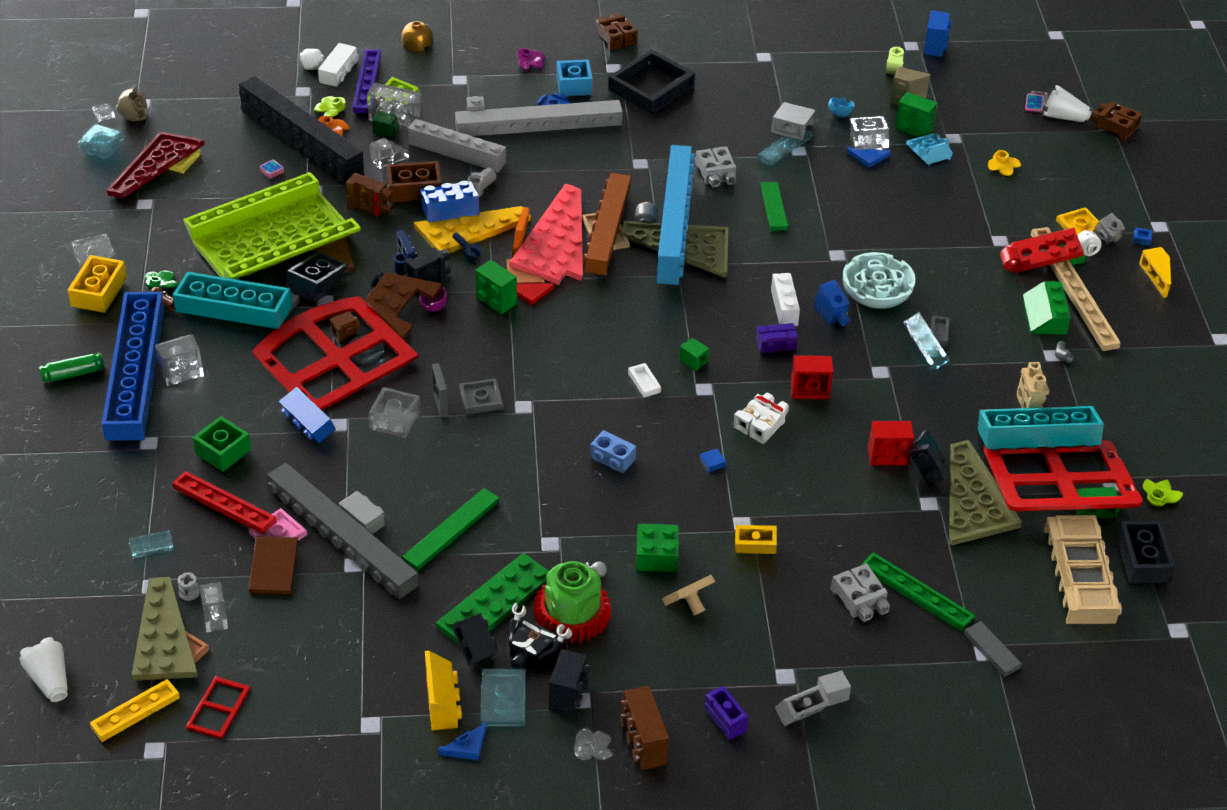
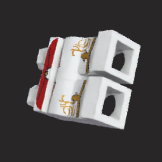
[733,393,789,444]

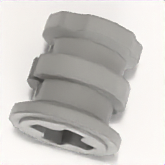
[178,572,200,601]

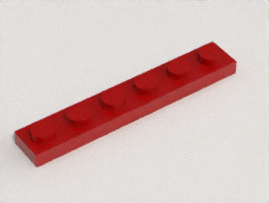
[172,471,277,534]

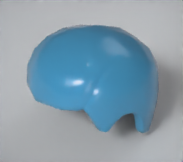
[828,97,855,117]

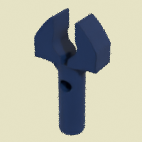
[452,232,481,261]

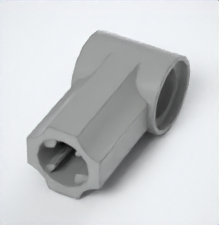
[468,167,496,197]

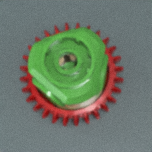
[533,561,611,644]

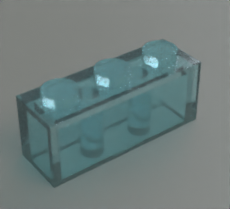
[903,312,950,370]

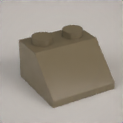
[890,67,931,106]

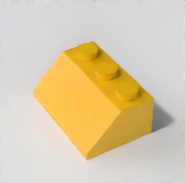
[425,651,462,730]

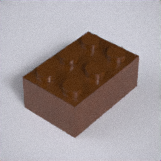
[387,161,442,203]
[619,686,669,770]

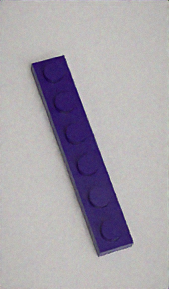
[353,49,381,114]

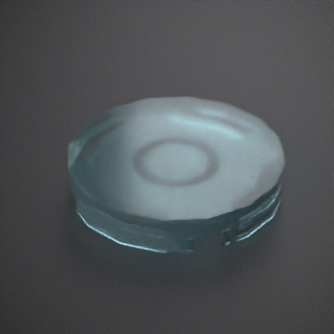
[348,335,385,365]

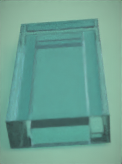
[128,530,174,558]

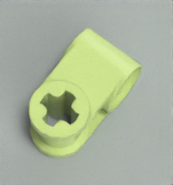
[886,47,904,75]

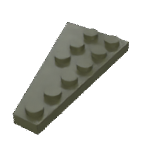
[132,577,198,681]

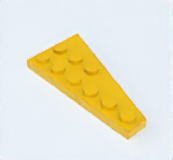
[414,206,531,253]

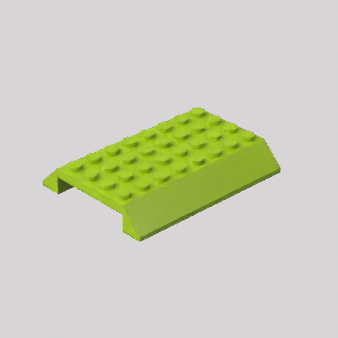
[183,172,361,280]

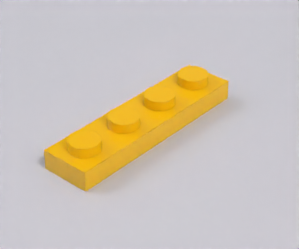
[90,679,180,742]

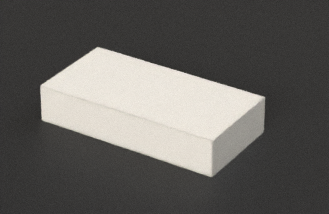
[628,363,661,397]

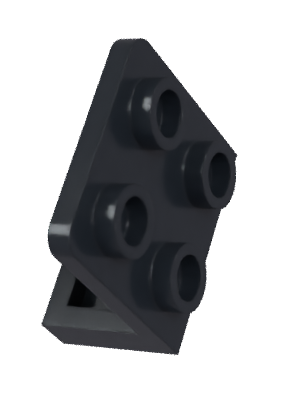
[908,430,949,483]

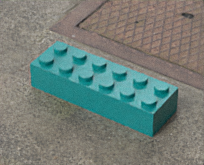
[172,272,293,329]
[978,406,1104,450]

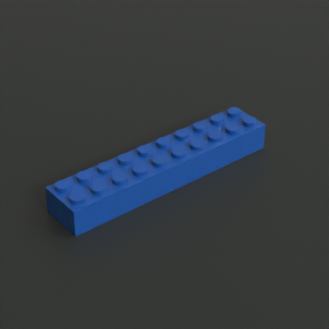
[102,292,164,441]

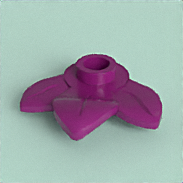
[517,48,547,70]

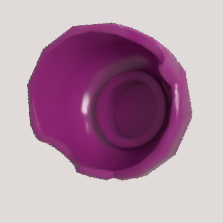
[419,287,447,312]

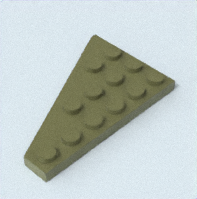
[622,221,729,277]
[949,440,1022,546]

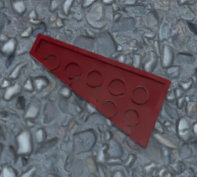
[106,132,205,198]

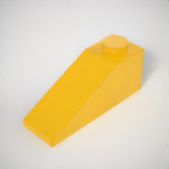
[1139,247,1171,298]

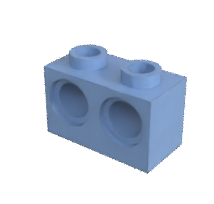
[590,430,636,473]

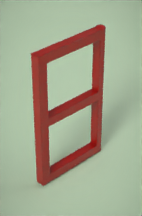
[185,676,251,739]

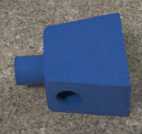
[813,280,850,326]

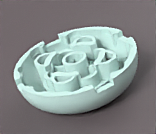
[843,252,915,309]

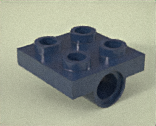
[393,230,417,275]

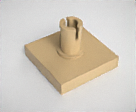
[662,574,715,616]

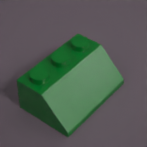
[1023,281,1071,334]

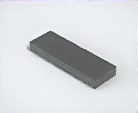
[964,621,1022,677]

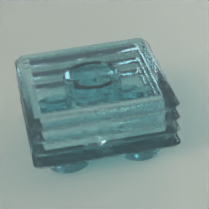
[77,123,125,159]

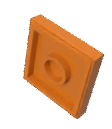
[512,207,530,256]

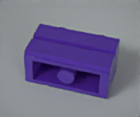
[756,323,798,353]
[704,686,749,740]

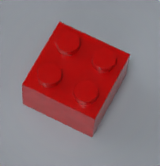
[790,356,834,399]
[868,421,914,465]

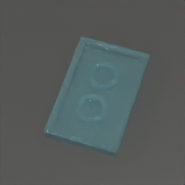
[481,669,525,726]

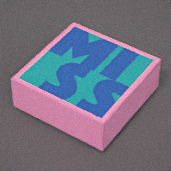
[1025,94,1044,113]
[259,159,284,179]

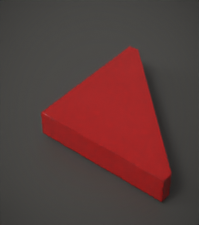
[517,283,554,305]

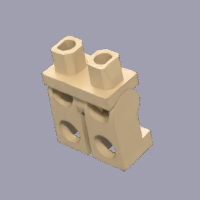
[1016,362,1049,408]

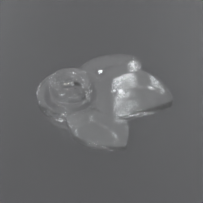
[574,728,613,760]

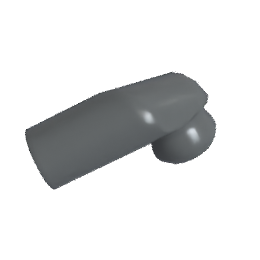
[1055,341,1074,363]

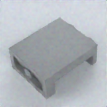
[771,102,815,140]

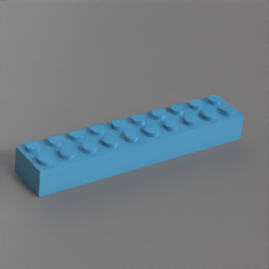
[657,145,695,285]

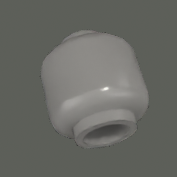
[634,202,658,223]

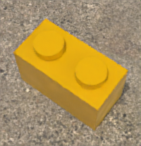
[735,525,777,554]

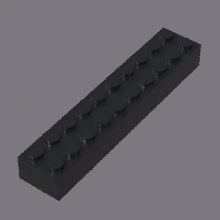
[239,76,365,185]

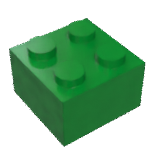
[895,92,937,137]
[475,260,517,314]
[192,416,251,472]
[636,524,679,572]

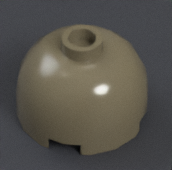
[116,87,148,122]

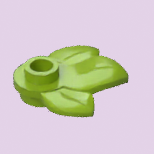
[314,96,346,117]
[1143,479,1183,506]

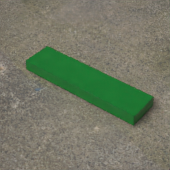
[760,182,788,231]

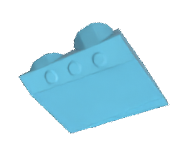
[906,133,953,166]

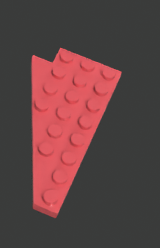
[509,183,583,285]

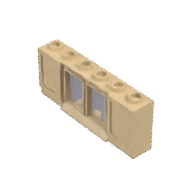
[1044,515,1122,624]

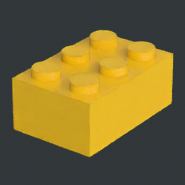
[68,255,127,313]

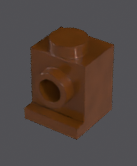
[330,311,360,343]

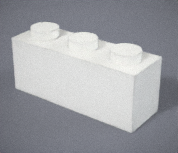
[318,43,359,87]
[771,273,800,326]

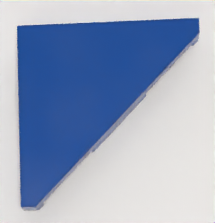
[847,147,891,168]
[438,722,487,760]

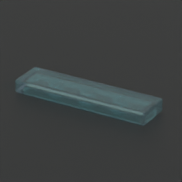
[757,129,813,166]

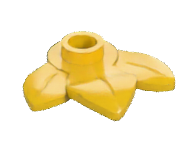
[988,150,1021,176]

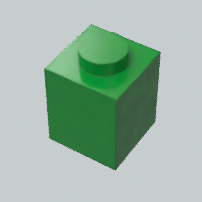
[679,338,709,371]

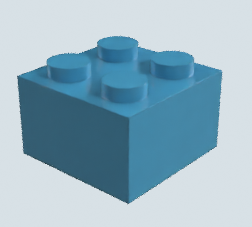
[556,60,592,97]

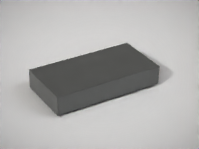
[929,316,950,347]

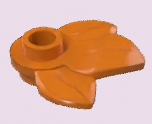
[319,116,349,137]

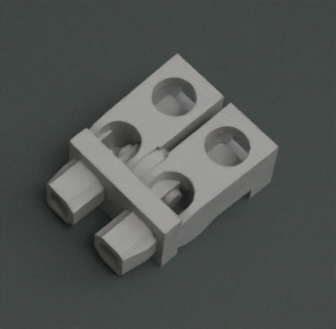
[695,146,736,187]
[830,563,890,622]

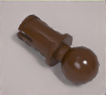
[149,287,176,311]

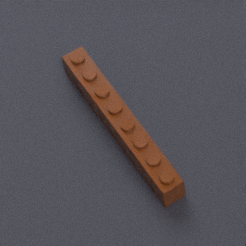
[583,173,631,275]

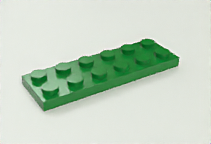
[436,553,549,646]

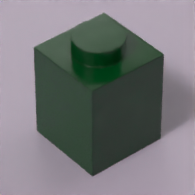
[372,111,399,138]

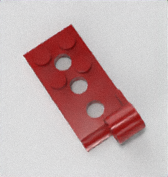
[1000,227,1084,273]

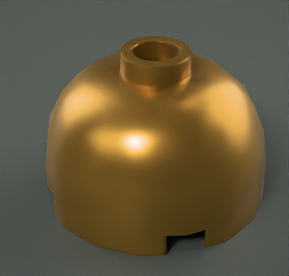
[401,21,433,51]

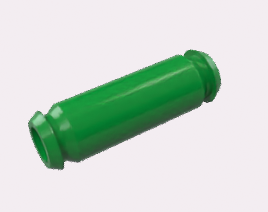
[39,352,105,383]

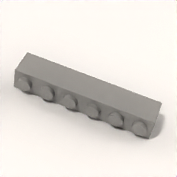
[408,119,506,172]

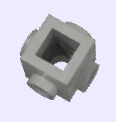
[1094,213,1125,244]

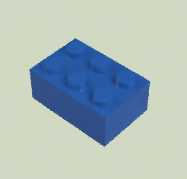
[420,181,480,223]

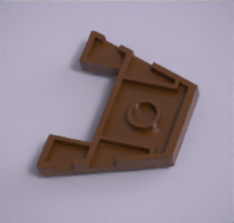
[366,273,442,340]

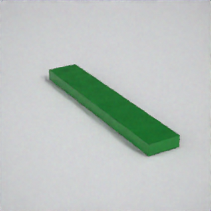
[402,488,499,571]
[861,552,975,632]

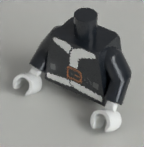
[507,603,572,670]

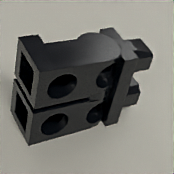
[404,247,451,296]

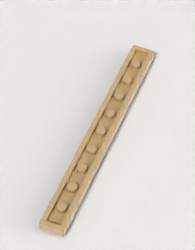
[1031,227,1121,351]

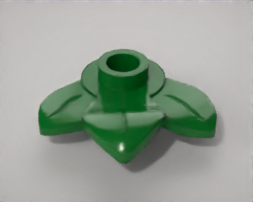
[145,270,179,291]

